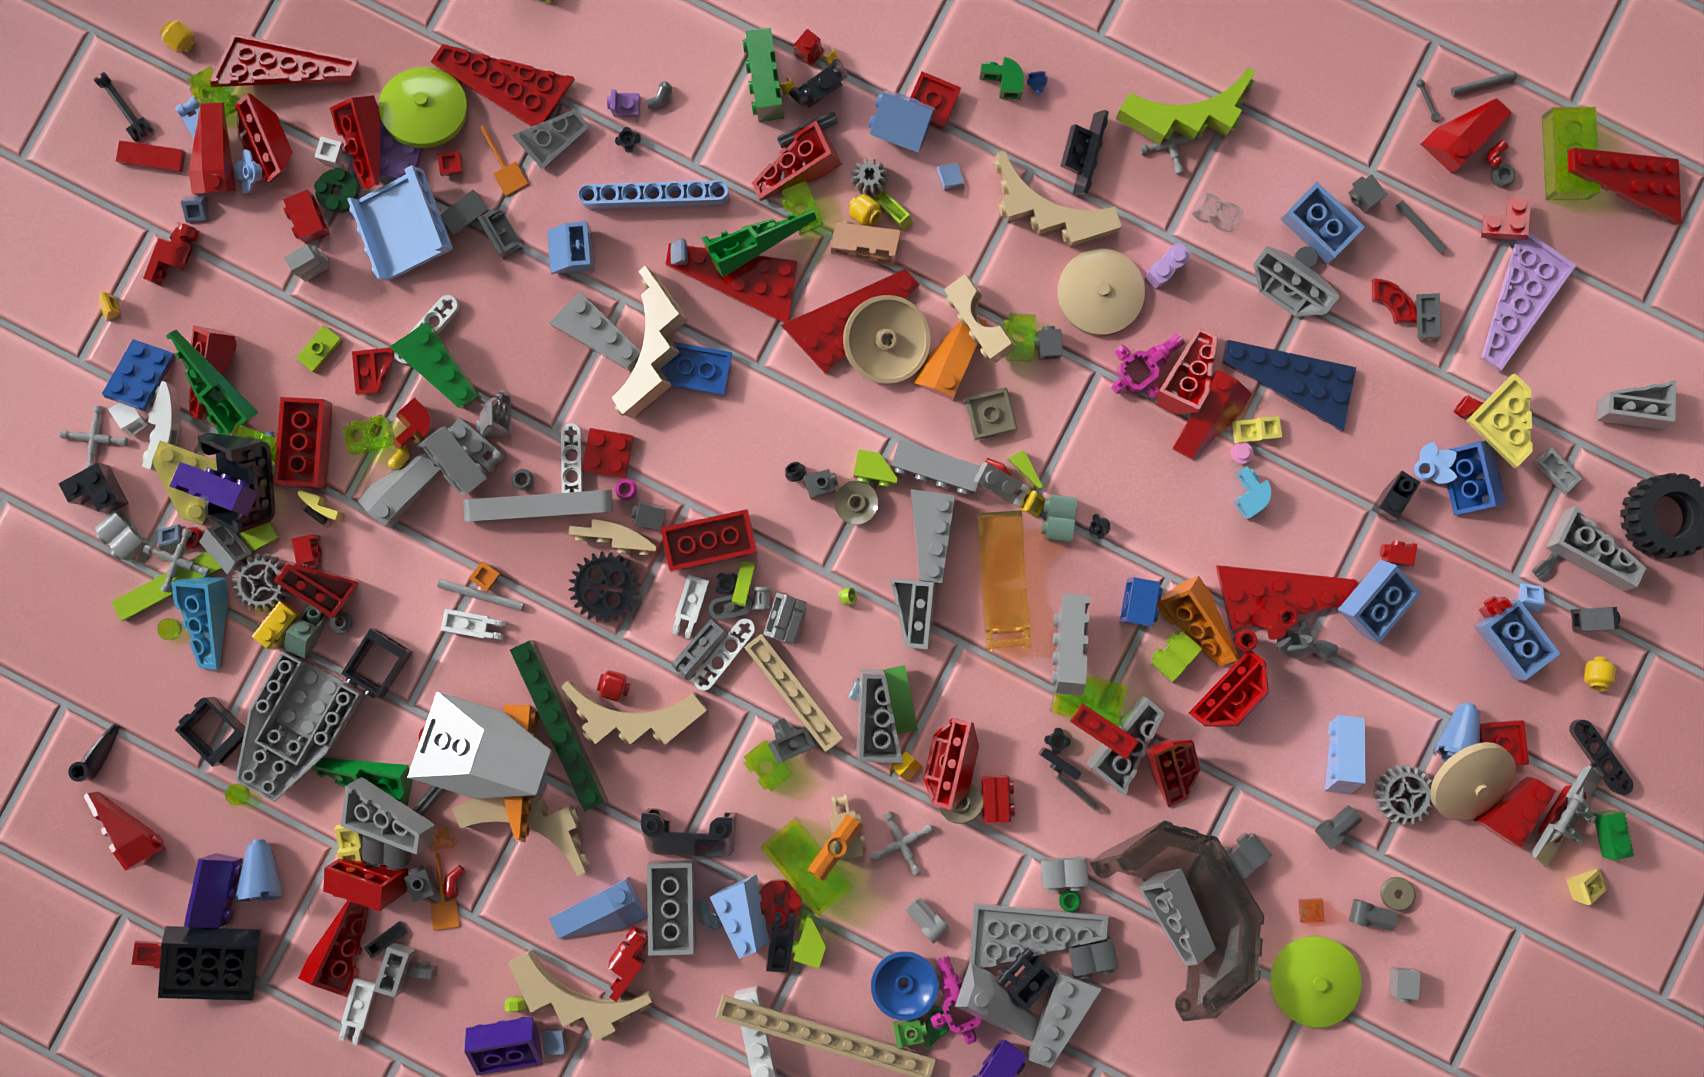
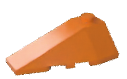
[913,317,987,401]
[1156,576,1239,666]

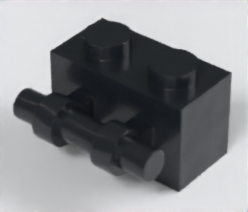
[997,947,1058,1010]

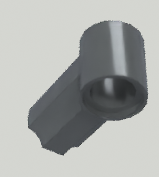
[1315,805,1363,849]
[1348,899,1398,931]

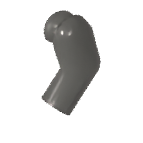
[646,81,672,110]

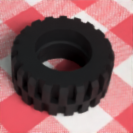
[1620,473,1704,559]

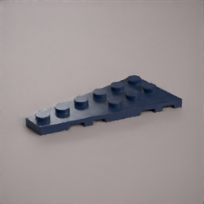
[1222,340,1356,432]

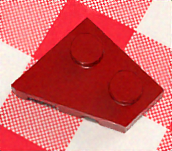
[352,347,394,396]

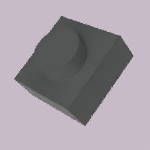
[408,961,438,979]

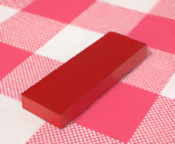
[115,140,186,173]
[1069,703,1139,760]

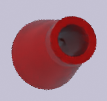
[1234,629,1258,651]

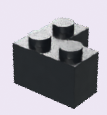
[58,462,129,514]

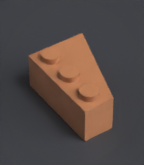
[830,221,901,266]

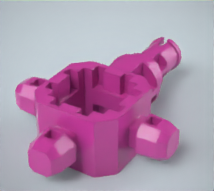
[1111,333,1185,399]
[930,955,982,1045]

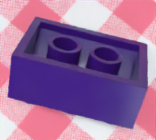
[184,853,242,928]
[464,1017,543,1076]

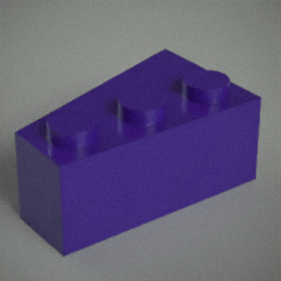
[169,462,258,516]
[972,1040,1027,1077]

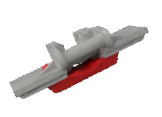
[1532,765,1602,868]

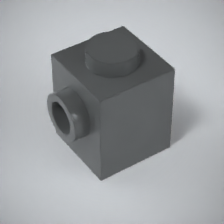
[1348,174,1388,213]
[1033,326,1063,360]
[804,469,838,499]
[631,500,666,531]
[404,865,439,903]

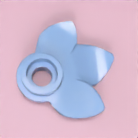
[234,150,262,194]
[1414,442,1457,484]

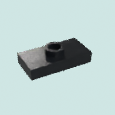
[1038,747,1081,780]

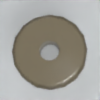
[1380,877,1416,911]

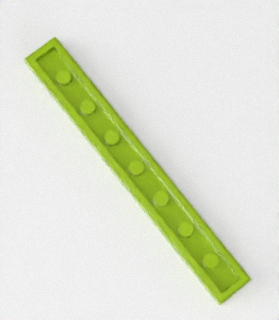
[111,521,280,621]

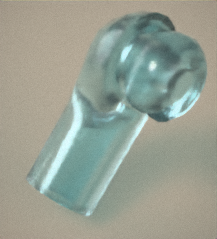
[697,900,723,930]

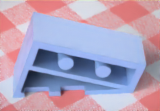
[1325,715,1365,794]
[710,874,769,959]

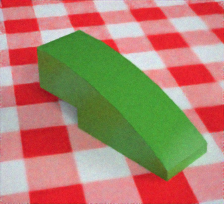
[883,665,918,734]

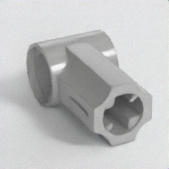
[906,897,950,944]

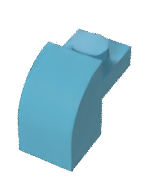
[1233,466,1271,519]

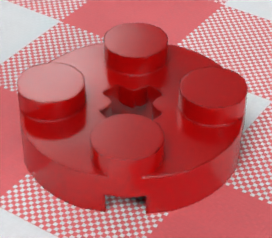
[759,879,802,925]

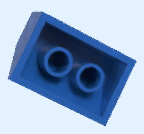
[1447,441,1507,515]

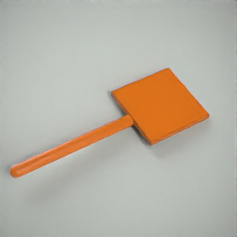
[480,126,528,196]
[430,853,460,930]

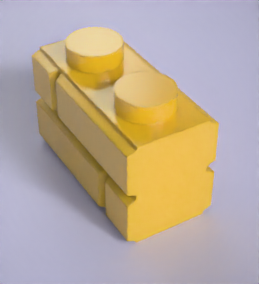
[252,601,302,650]

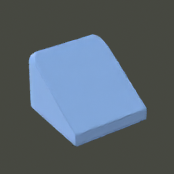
[937,163,964,191]
[1518,583,1545,613]

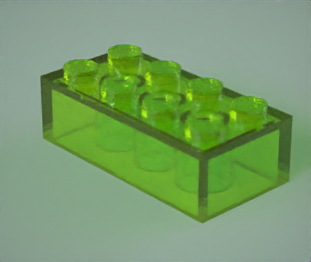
[1542,107,1600,200]
[761,816,852,917]

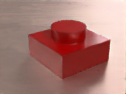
[437,150,463,177]

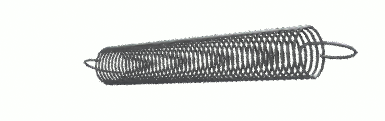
[1052,770,1104,814]

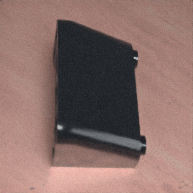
[198,433,275,533]
[641,808,736,858]

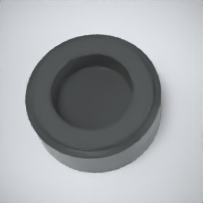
[1491,164,1515,187]
[1294,247,1318,268]

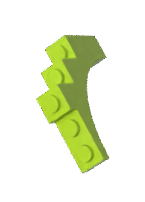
[1115,67,1256,145]

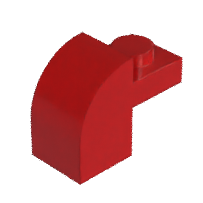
[392,397,430,450]

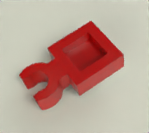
[1479,596,1513,617]

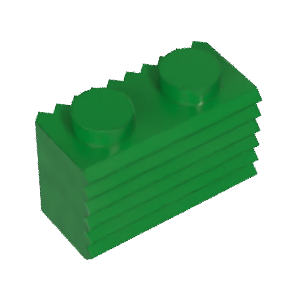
[1593,810,1635,860]

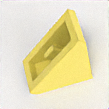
[1566,868,1607,905]

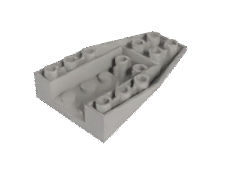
[235,652,367,802]
[407,692,553,799]

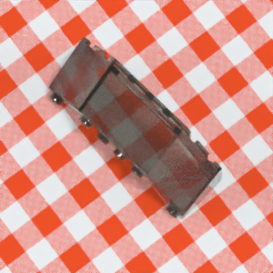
[1089,820,1264,1022]

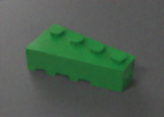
[742,28,784,122]
[389,322,481,409]

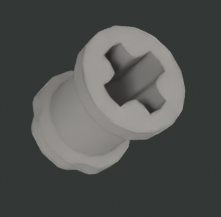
[752,587,772,610]

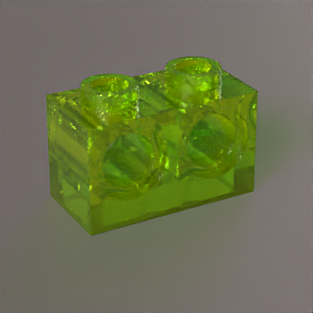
[342,415,395,455]

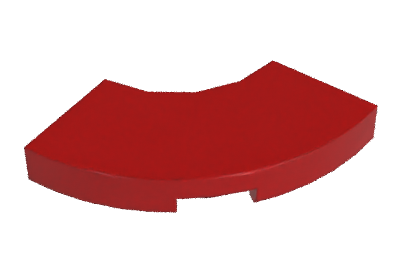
[1372,278,1417,323]

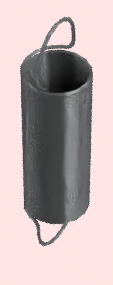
[301,502,331,528]

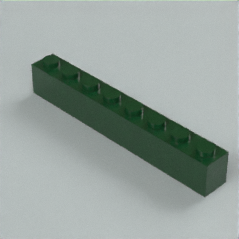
[510,640,608,812]

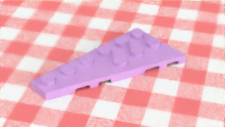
[1481,232,1576,371]

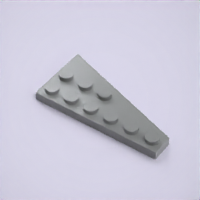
[969,903,1108,968]

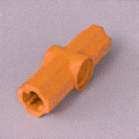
[807,814,863,881]

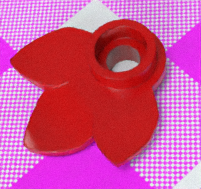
[1253,596,1298,640]

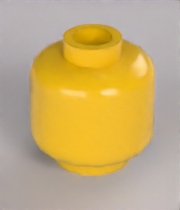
[160,20,196,53]
[849,194,882,226]
[1584,657,1616,691]

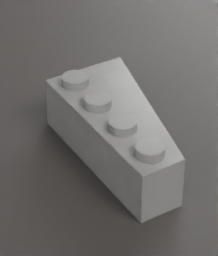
[1052,593,1090,696]
[856,668,903,763]
[1086,696,1165,796]
[1027,969,1101,1068]

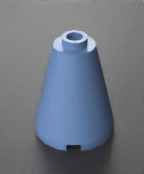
[1433,702,1480,762]
[236,839,283,902]

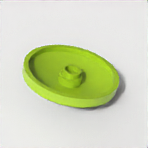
[378,67,468,148]
[1270,935,1362,1028]

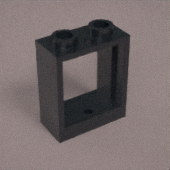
[341,628,413,698]
[175,697,245,767]

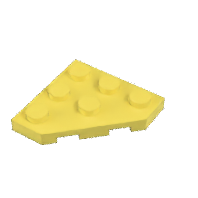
[1466,374,1533,468]
[152,440,217,525]

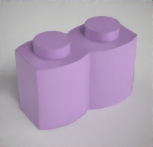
[1145,243,1191,289]

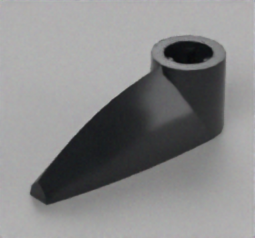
[68,723,120,782]

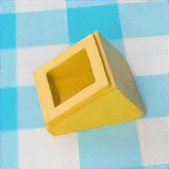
[99,291,121,321]

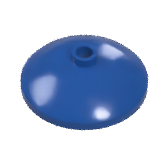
[871,951,938,1020]

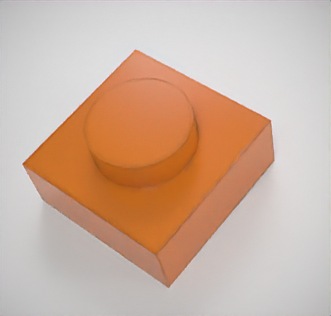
[469,561,501,592]

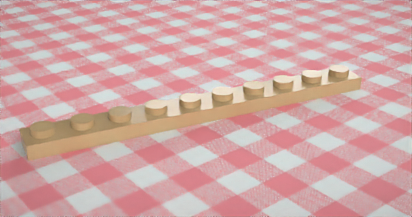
[715,994,936,1077]

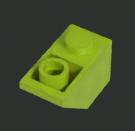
[853,449,898,488]
[792,914,826,969]

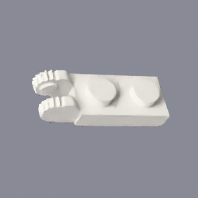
[672,574,710,639]
[441,609,506,640]
[339,978,376,1045]

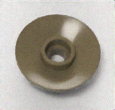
[834,481,878,525]
[939,785,983,824]

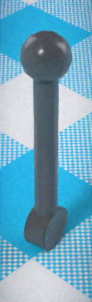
[1416,79,1440,122]

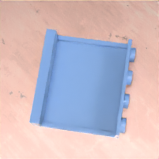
[348,165,453,281]

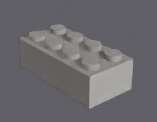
[647,860,696,956]

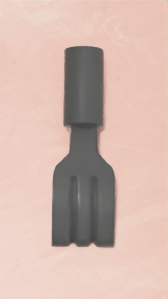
[1532,552,1561,581]

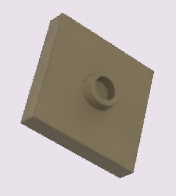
[964,387,1017,441]

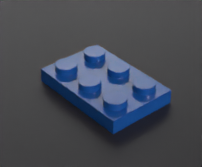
[102,339,176,411]
[662,342,733,396]

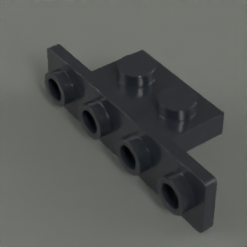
[1060,110,1109,196]

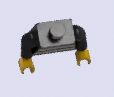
[779,48,847,108]

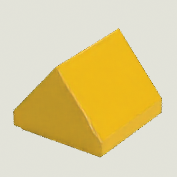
[1020,491,1046,518]
[891,751,922,782]

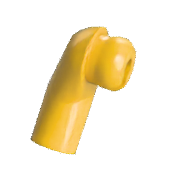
[388,445,410,470]

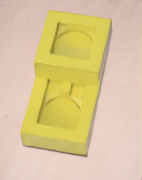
[1232,416,1282,444]
[298,490,345,522]
[334,825,364,862]

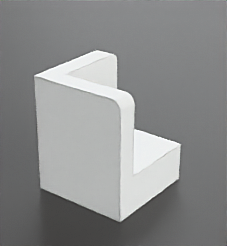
[314,137,344,169]
[108,403,149,437]

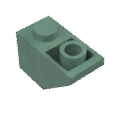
[285,604,329,658]

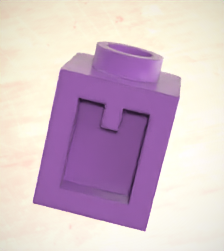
[607,89,640,117]

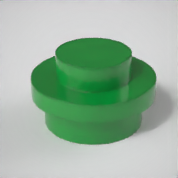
[1058,889,1081,912]

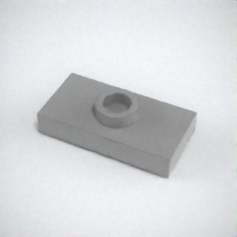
[1533,447,1582,495]

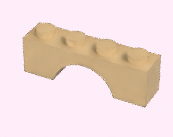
[944,274,1017,363]

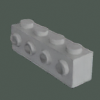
[891,440,981,496]

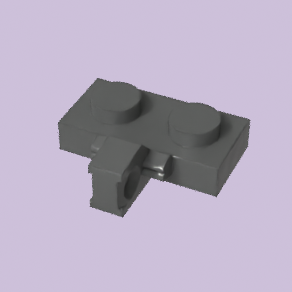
[768,718,815,764]

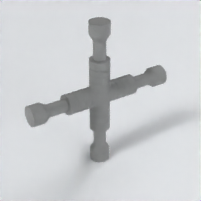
[1139,133,1204,174]
[60,405,128,469]
[143,528,210,593]
[871,811,933,875]

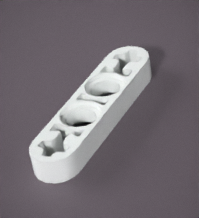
[394,295,460,365]
[561,423,583,493]
[694,619,755,690]

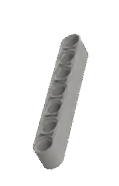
[463,490,613,522]

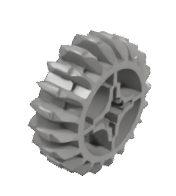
[232,554,292,613]
[1373,764,1434,825]

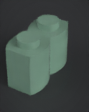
[1041,495,1077,542]

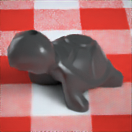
[1277,620,1339,661]

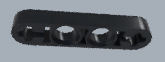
[1569,719,1634,795]

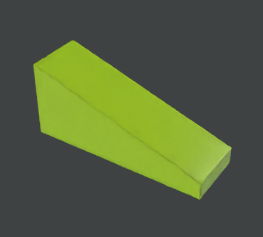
[874,190,913,231]
[1007,450,1043,489]
[732,560,755,607]

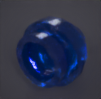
[1027,71,1048,94]

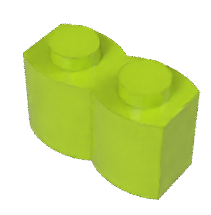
[1150,631,1202,682]

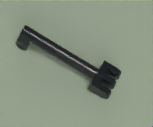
[93,72,154,142]

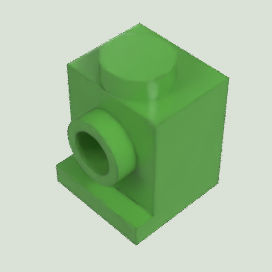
[893,1018,927,1049]

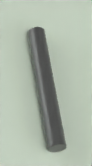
[1451,71,1517,96]
[1396,200,1447,253]

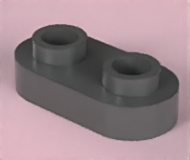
[709,595,753,620]

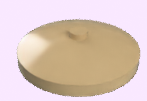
[1057,249,1145,336]
[843,295,931,384]
[1430,742,1516,820]

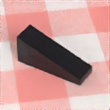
[363,921,407,959]

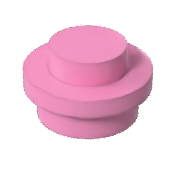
[1231,442,1253,464]

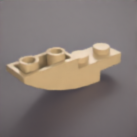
[569,519,659,556]

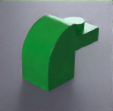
[979,57,1024,100]

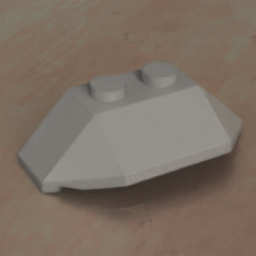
[1253,246,1340,317]

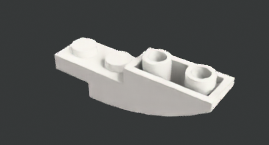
[142,381,181,471]

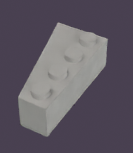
[549,292,641,372]
[911,489,955,584]
[1546,506,1646,591]
[341,777,435,855]
[1138,868,1216,966]

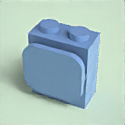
[868,90,936,152]

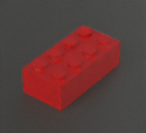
[273,397,333,489]
[660,509,758,572]

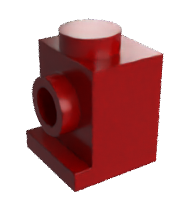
[794,29,825,67]
[291,534,322,568]
[1380,541,1418,567]

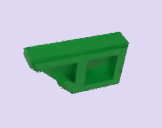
[925,1005,951,1049]

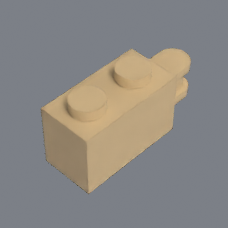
[829,794,867,860]

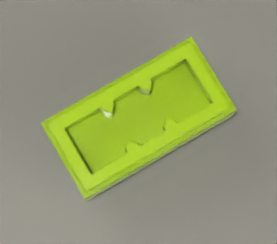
[296,325,342,373]

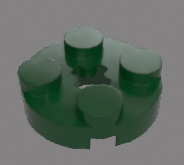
[314,168,360,213]

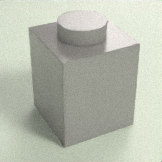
[1389,967,1420,1003]

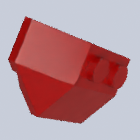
[235,93,293,182]
[1189,651,1269,727]
[923,718,979,811]
[1145,740,1201,808]

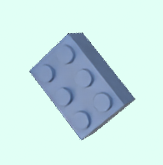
[1281,182,1365,264]
[1338,560,1421,643]
[1474,600,1561,680]

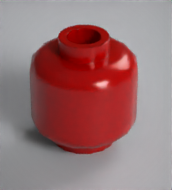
[596,670,630,702]

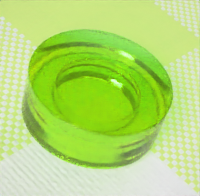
[157,618,182,640]
[225,783,250,806]

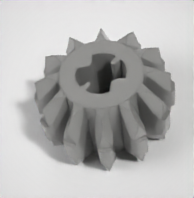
[851,158,887,196]

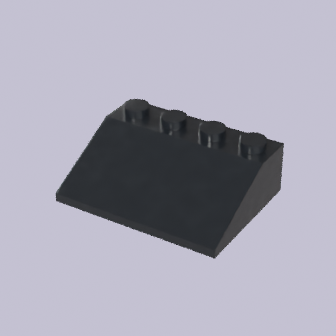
[158,926,261,1001]

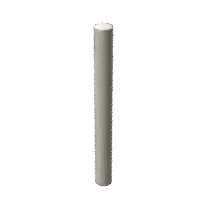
[437,579,524,611]

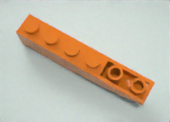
[503,705,538,842]

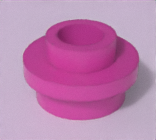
[615,479,637,501]

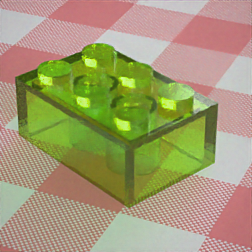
[1049,675,1128,726]

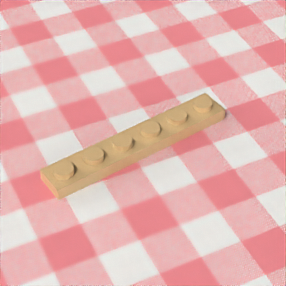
[744,634,843,752]

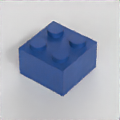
[1119,577,1163,627]

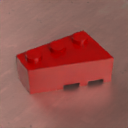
[274,561,359,619]
[1473,777,1556,848]
[323,859,408,911]

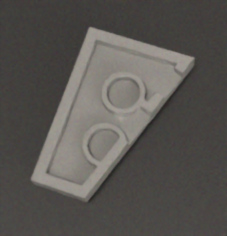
[512,109,590,169]

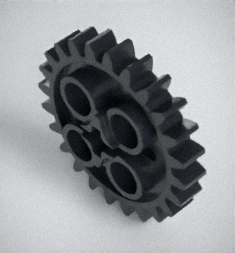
[568,551,641,623]

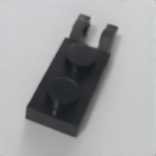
[766,912,795,973]

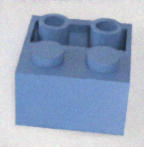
[547,221,595,274]

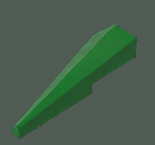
[702,209,817,277]
[166,330,259,435]
[311,758,413,806]

